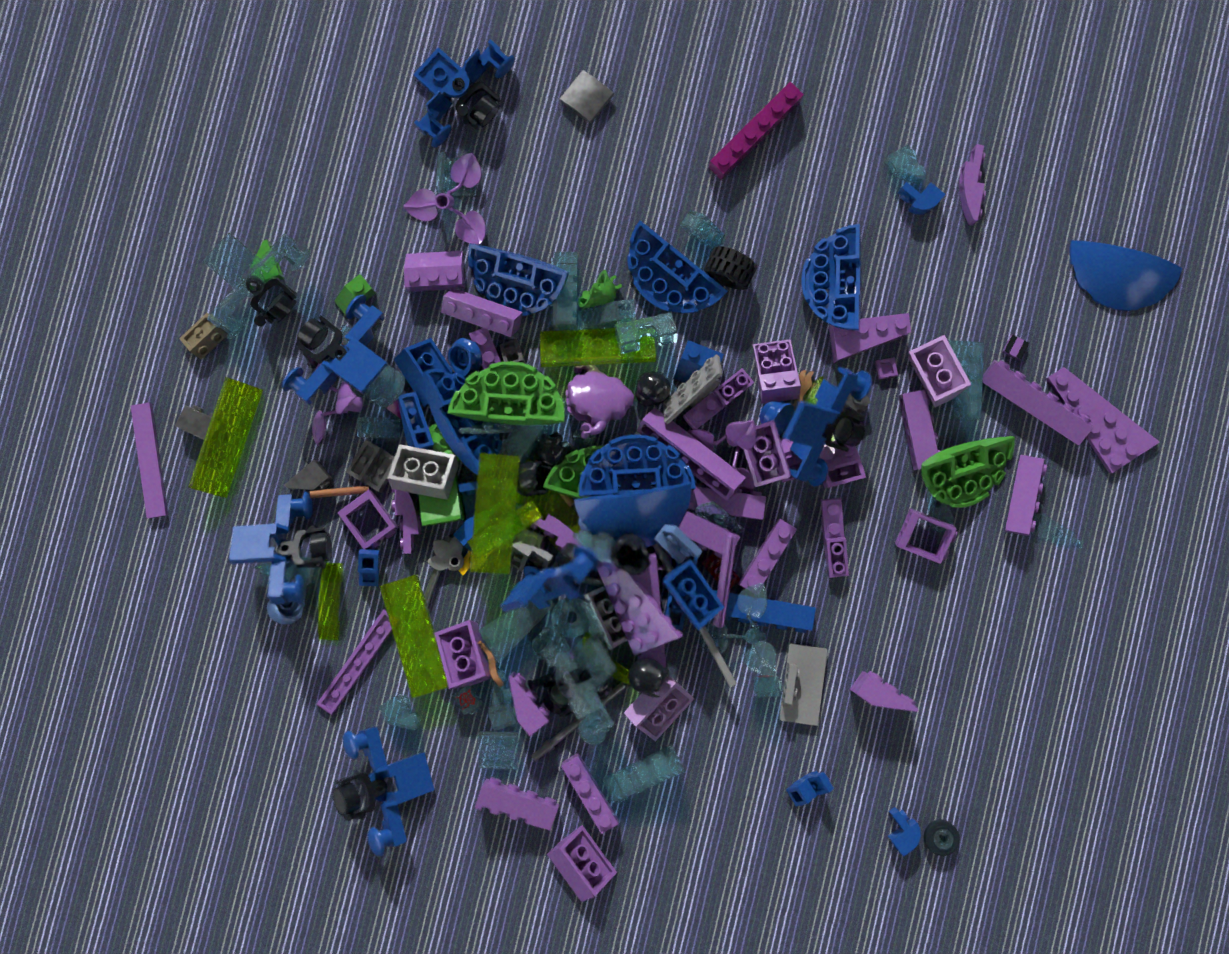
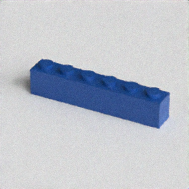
[713,590,816,633]

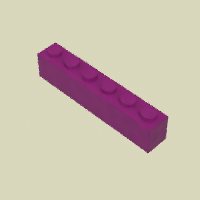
[708,81,804,181]

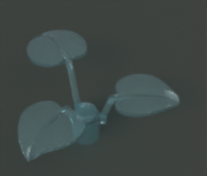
[699,583,776,676]

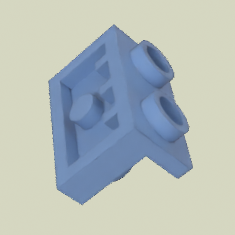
[654,524,702,563]

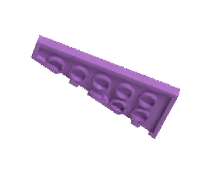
[1046,367,1159,473]
[588,541,683,655]

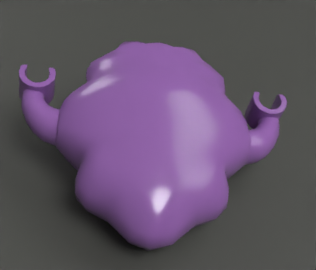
[565,358,634,439]

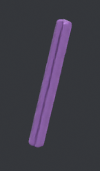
[713,534,737,628]

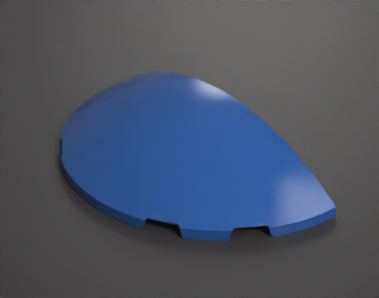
[627,220,728,314]
[801,224,862,330]
[1069,240,1182,311]
[468,243,569,316]
[423,369,502,476]
[579,435,696,497]
[574,483,691,547]

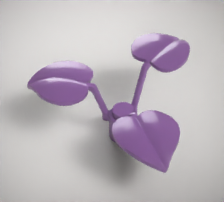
[403,153,486,245]
[312,363,363,446]
[686,420,757,492]

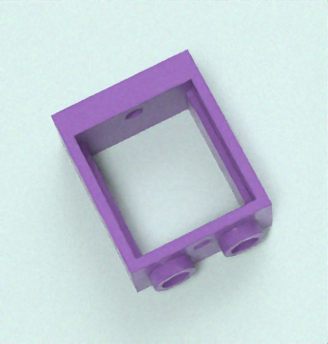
[337,490,399,550]
[895,508,957,564]

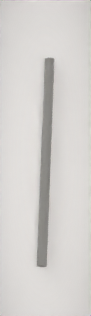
[652,543,737,687]

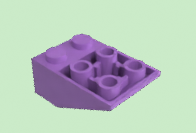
[753,339,801,404]
[819,435,866,489]
[509,671,550,736]
[849,671,919,712]

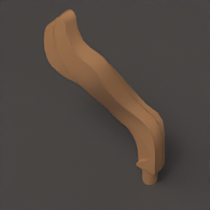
[793,370,814,411]
[478,641,504,688]

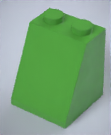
[419,474,466,526]

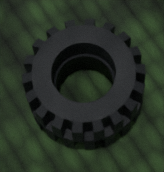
[704,246,757,290]

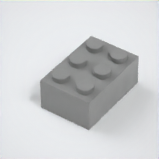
[387,444,459,500]

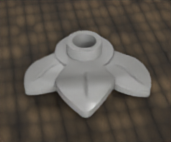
[427,537,464,571]

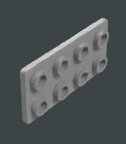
[663,354,722,424]
[779,643,828,726]

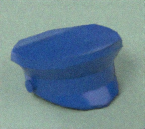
[448,338,483,376]
[759,401,794,436]

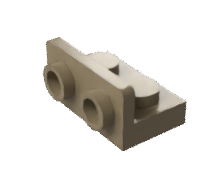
[179,313,228,359]

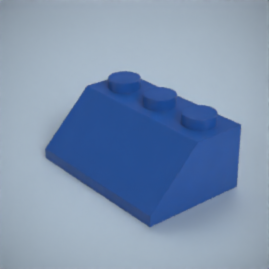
[393,338,454,407]
[663,559,725,631]

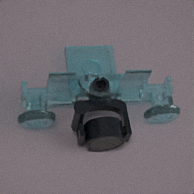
[203,232,311,340]
[528,624,616,745]

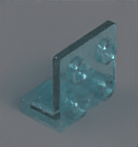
[436,151,478,197]

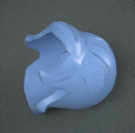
[266,600,305,624]

